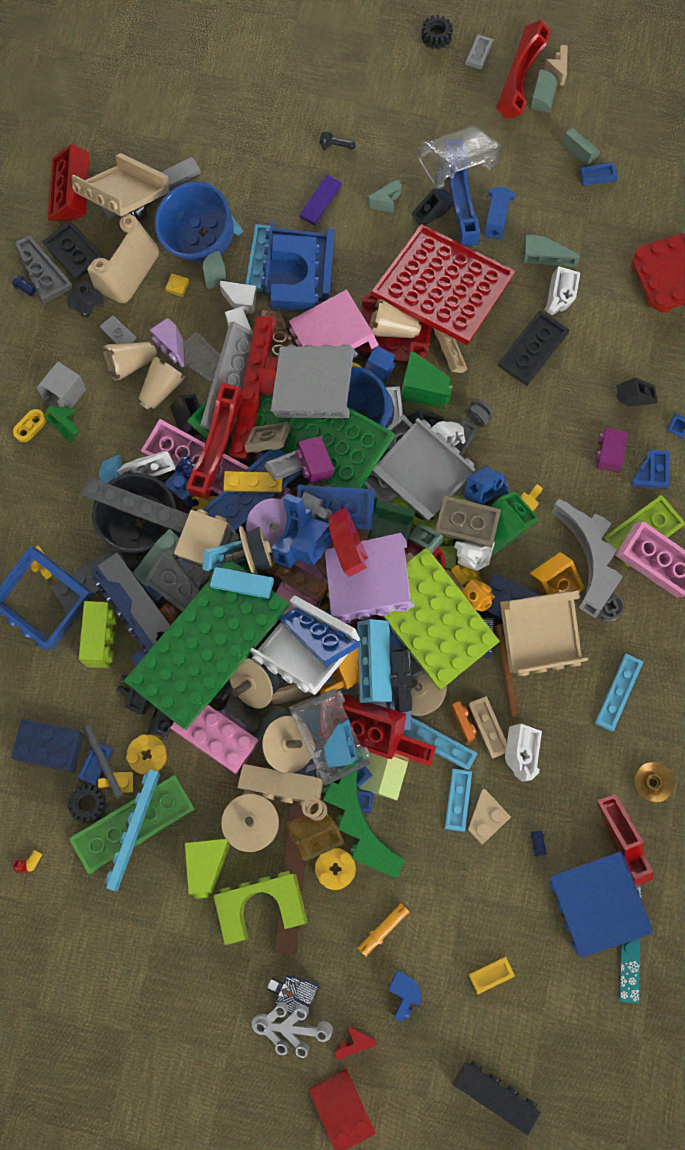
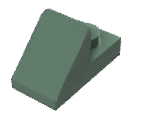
[368,179,401,213]
[408,523,443,553]

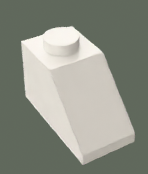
[220,281,257,314]

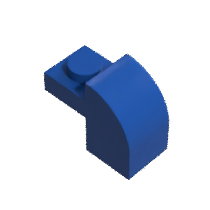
[388,971,421,1022]

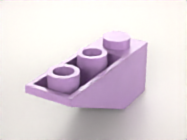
[150,318,184,367]

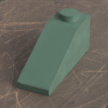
[523,234,579,267]
[133,529,180,588]

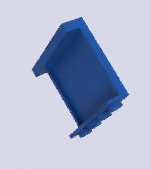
[261,222,335,301]
[549,851,654,958]

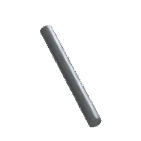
[83,725,124,799]

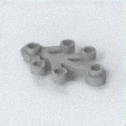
[252,1002,333,1058]

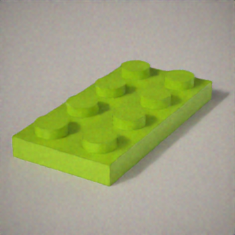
[602,495,685,569]

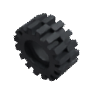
[421,15,453,50]
[67,785,106,823]

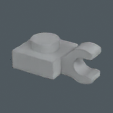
[302,492,333,519]

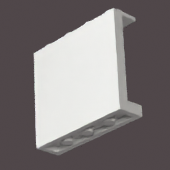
[250,595,360,695]

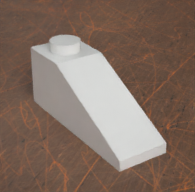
[117,451,176,477]

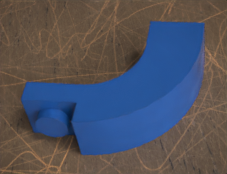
[271,494,312,568]

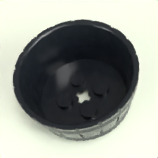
[92,473,176,556]

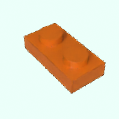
[451,701,477,744]

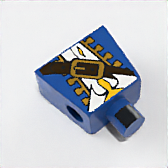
[164,471,199,510]

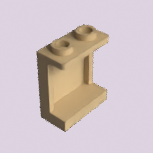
[174,509,230,566]

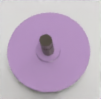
[246,498,287,553]

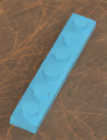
[105,769,160,892]

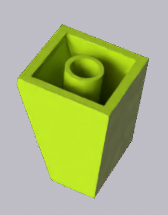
[185,839,230,899]

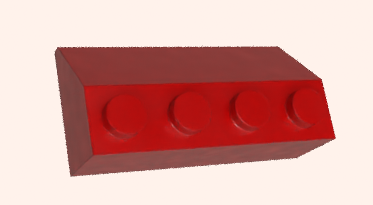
[48,144,90,221]
[319,691,406,759]

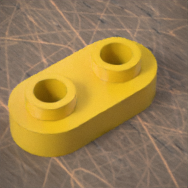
[13,409,46,443]

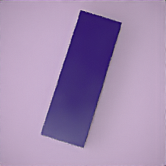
[300,175,342,226]

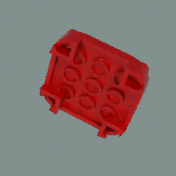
[631,234,685,313]
[357,292,432,365]

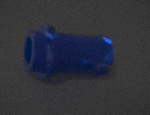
[12,276,36,296]
[529,830,547,857]

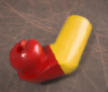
[12,850,43,874]

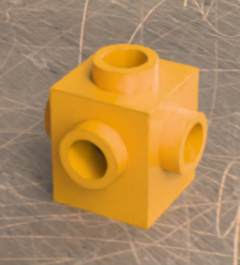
[461,579,495,611]

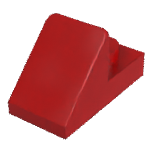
[258,357,278,395]
[334,1026,377,1060]

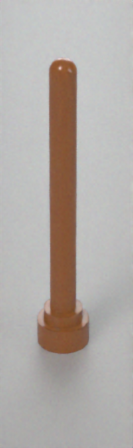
[493,624,518,718]

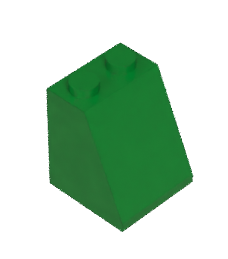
[401,352,453,410]
[490,491,540,555]

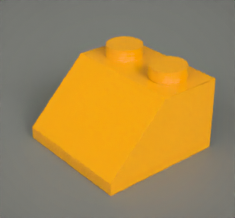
[530,552,584,595]

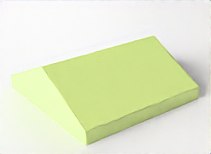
[359,753,408,800]

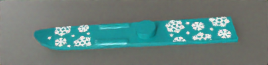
[620,885,641,1003]

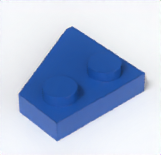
[631,450,669,488]

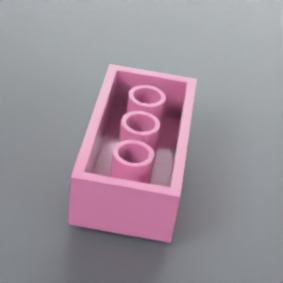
[615,521,685,598]
[170,705,260,776]

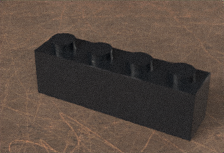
[452,1060,541,1136]

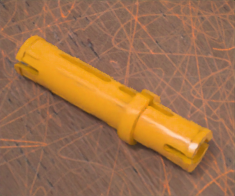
[357,903,410,957]

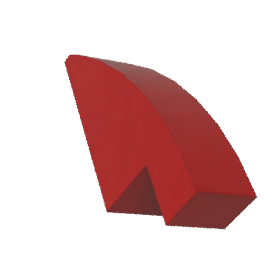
[329,507,368,577]
[394,735,436,766]
[597,794,653,886]

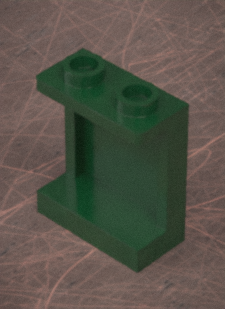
[366,500,416,549]

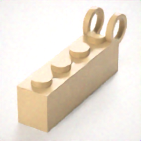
[237,764,327,821]

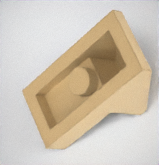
[544,45,567,86]

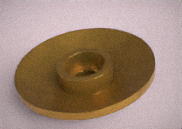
[634,762,675,803]

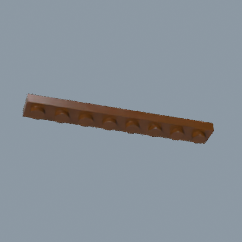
[228,530,329,604]

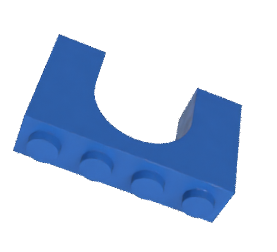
[270,234,319,311]

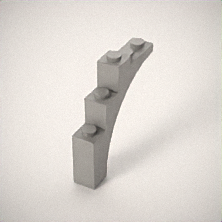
[551,499,623,618]

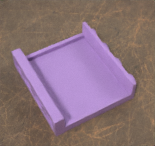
[325,533,415,623]

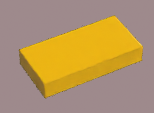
[468,957,515,994]

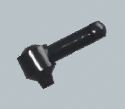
[319,132,356,150]

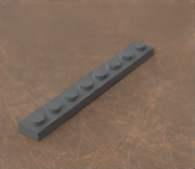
[81,477,232,546]

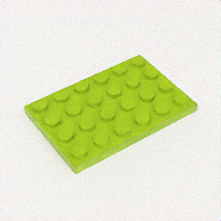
[381,548,500,690]

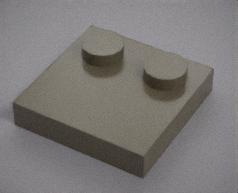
[245,422,291,453]

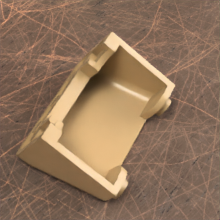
[87,213,159,303]

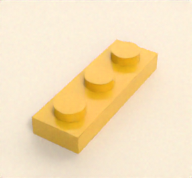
[224,471,283,493]

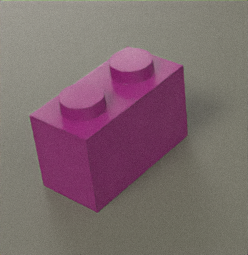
[595,427,628,473]
[296,436,334,484]

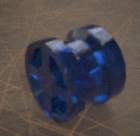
[175,455,197,480]

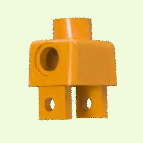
[319,648,359,695]

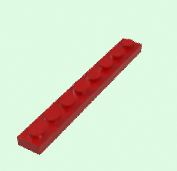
[229,316,276,460]

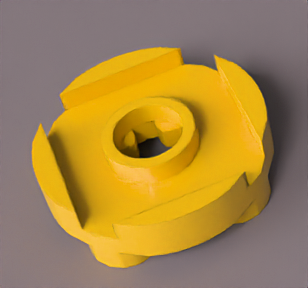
[126,735,167,775]
[315,848,356,890]

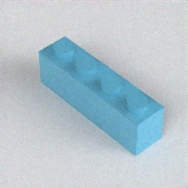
[357,619,392,703]

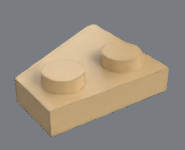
[468,789,511,845]

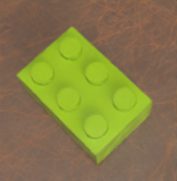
[79,601,117,668]

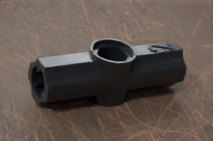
[391,649,412,712]

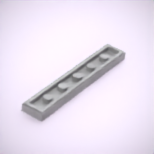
[100,157,201,219]

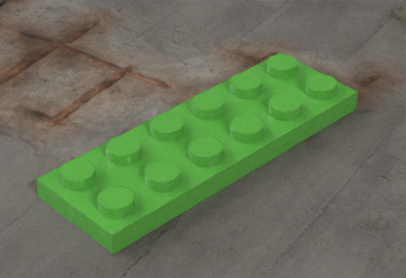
[69,775,195,875]

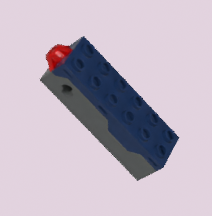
[91,553,170,653]

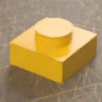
[165,273,189,297]

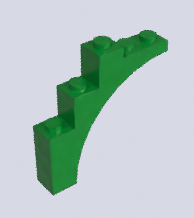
[322,748,405,879]

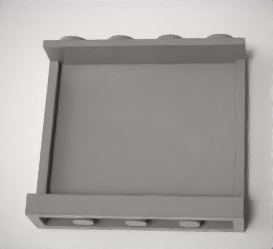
[271,344,357,418]
[371,418,475,523]

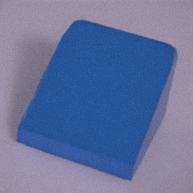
[667,413,685,438]

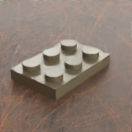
[435,495,501,548]

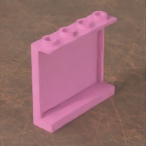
[289,290,378,349]

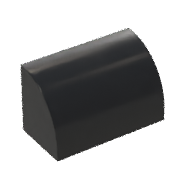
[170,394,200,436]
[217,693,261,734]

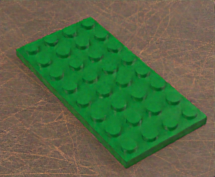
[233,395,395,489]
[124,561,290,731]

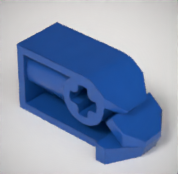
[485,186,515,239]
[464,467,509,505]

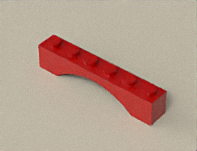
[496,20,551,119]
[186,383,243,500]

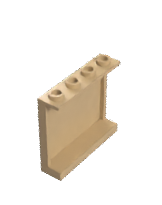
[72,153,170,216]
[500,591,588,676]

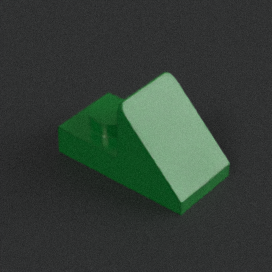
[44,406,79,443]

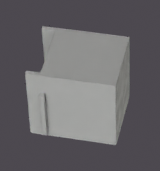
[36,362,86,408]

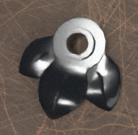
[69,281,104,317]

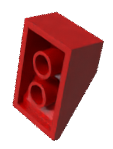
[309,1069,376,1150]

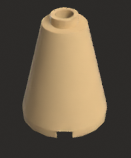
[369,299,421,338]
[103,342,157,381]
[138,357,186,410]

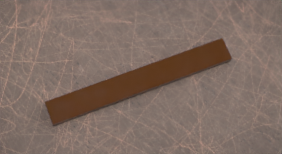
[275,801,309,955]

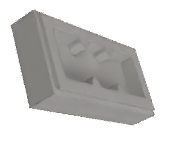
[465,34,494,70]
[99,315,138,344]
[265,451,303,481]

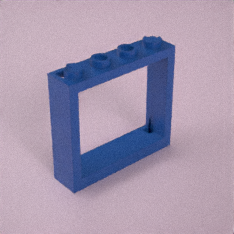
[0,546,95,650]

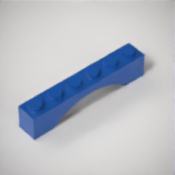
[444,140,480,246]

